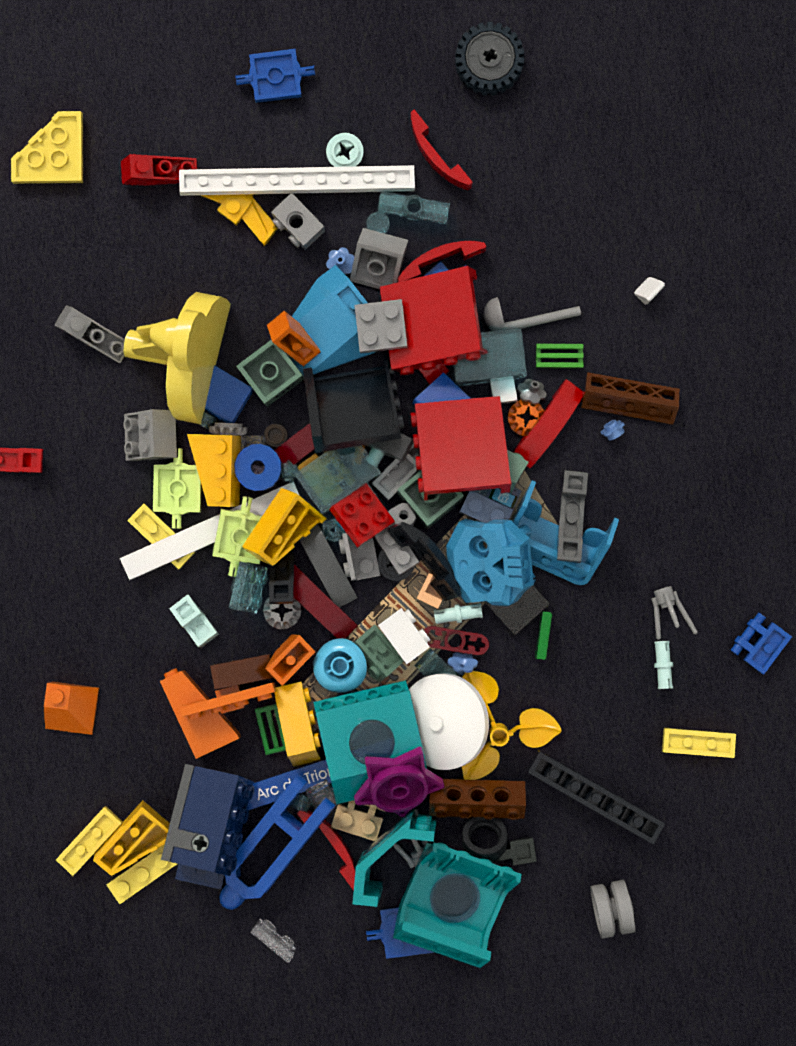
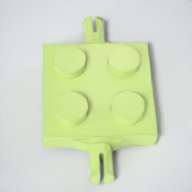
[153,448,202,529]
[212,496,262,577]

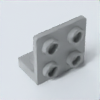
[339,533,380,581]

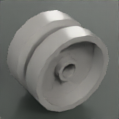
[590,880,635,939]

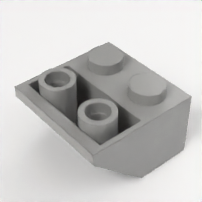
[123,409,177,461]

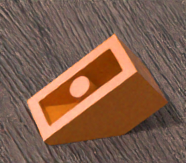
[267,311,321,366]
[265,634,315,686]

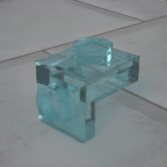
[414,648,456,677]

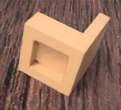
[417,573,442,609]

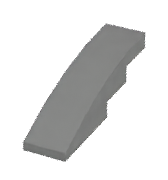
[372,444,419,500]

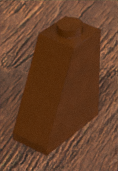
[210,654,273,689]

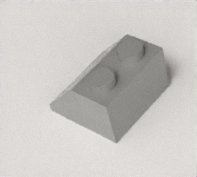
[350,228,408,289]

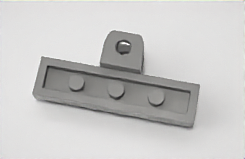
[368,484,419,576]

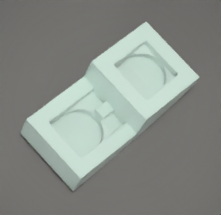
[169,595,219,648]

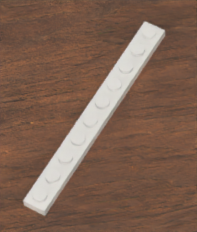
[179,166,415,196]

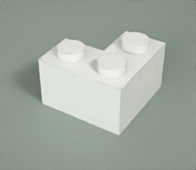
[378,608,430,664]

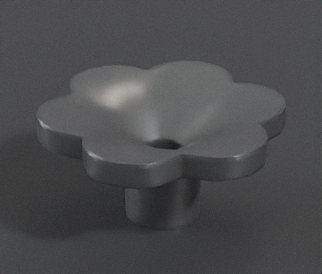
[517,379,546,405]

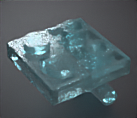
[229,561,268,613]

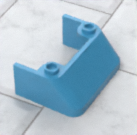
[512,480,619,585]

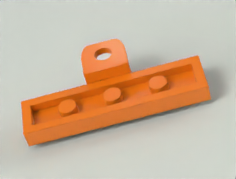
[179,682,277,720]

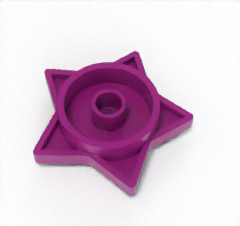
[354,747,444,818]

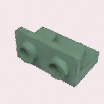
[354,624,404,683]

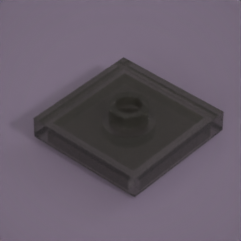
[484,586,550,635]

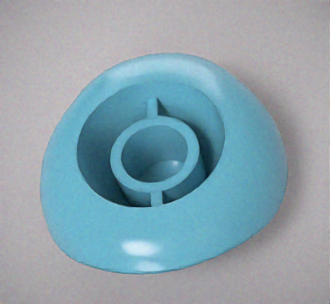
[313,638,367,693]

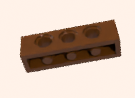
[429,779,526,820]

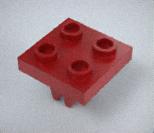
[329,484,395,548]

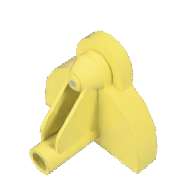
[123,292,231,424]

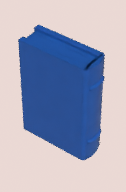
[205,365,254,423]
[412,372,471,407]

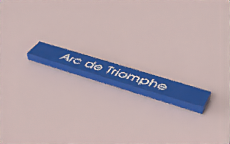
[247,737,395,810]

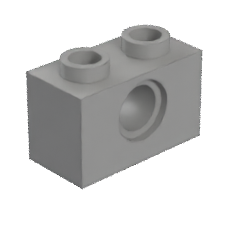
[271,193,325,250]

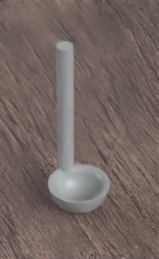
[483,297,581,333]

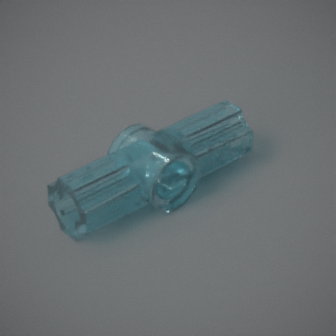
[377,191,450,225]

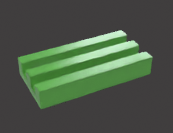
[536,344,583,368]

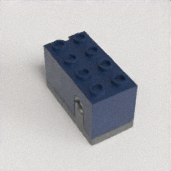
[161,764,254,876]

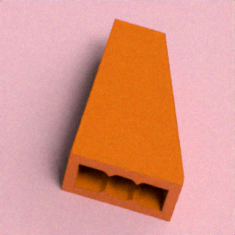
[160,668,241,759]

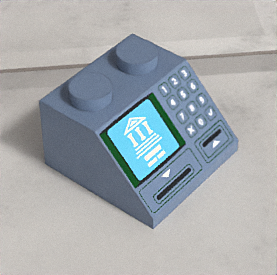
[459,488,521,523]

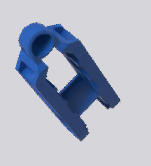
[219,774,336,910]

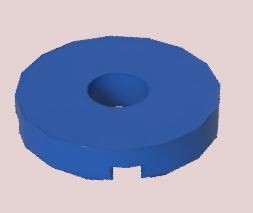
[234,444,282,491]

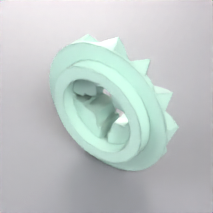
[326,133,364,167]

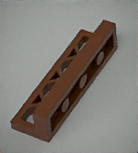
[581,372,680,425]

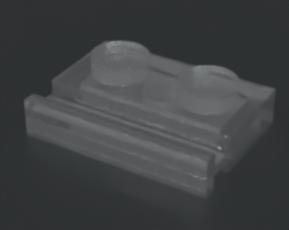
[251,919,296,963]

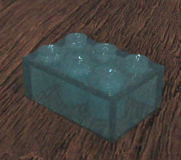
[453,328,527,386]
[294,445,381,515]

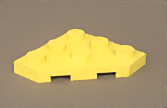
[11,111,83,184]

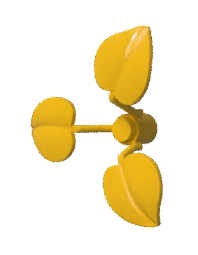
[461,671,561,780]

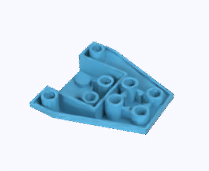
[285,265,375,376]

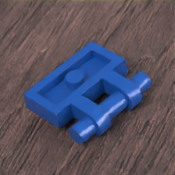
[730,612,792,675]

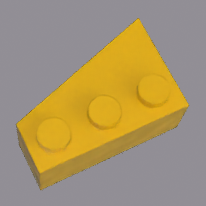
[187,434,241,507]
[242,488,326,566]
[274,682,321,767]
[93,800,170,876]

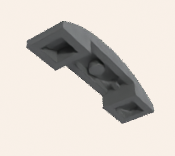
[557,470,588,563]
[299,524,358,608]

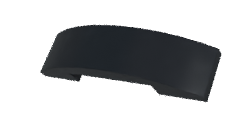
[387,522,461,601]
[269,548,294,604]

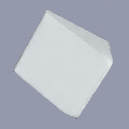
[634,277,665,305]
[490,378,517,404]

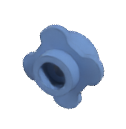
[600,420,625,440]

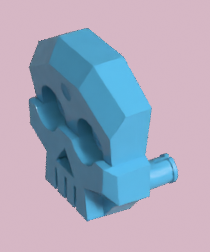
[446,519,536,606]

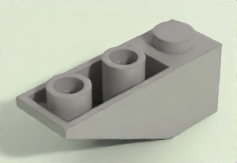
[54,305,125,363]

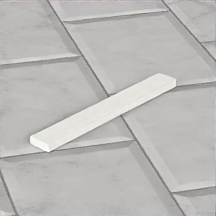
[120,482,300,580]

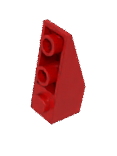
[121,154,197,186]

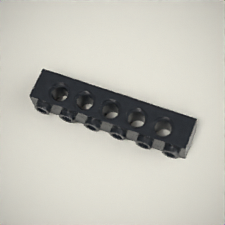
[526,749,665,845]

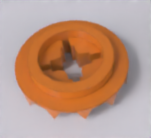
[508,400,545,436]

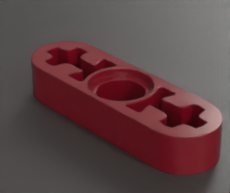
[423,626,489,655]

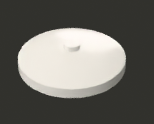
[409,673,489,770]

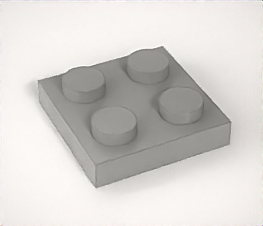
[355,299,408,354]

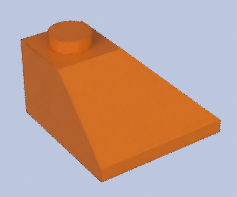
[44,682,99,735]

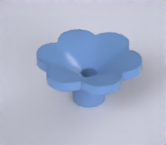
[326,247,354,274]
[448,652,478,676]

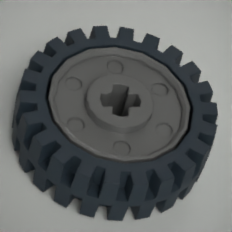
[455,22,524,96]

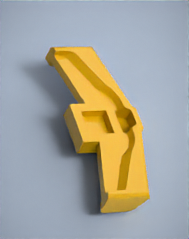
[201,194,278,247]

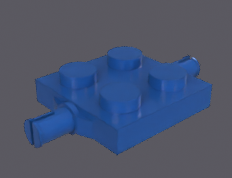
[235,49,315,103]
[366,907,433,959]

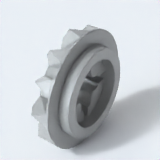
[209,423,247,436]
[263,598,301,629]

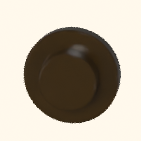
[264,424,287,447]

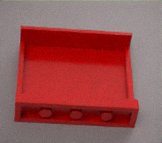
[380,266,488,375]
[411,396,511,501]

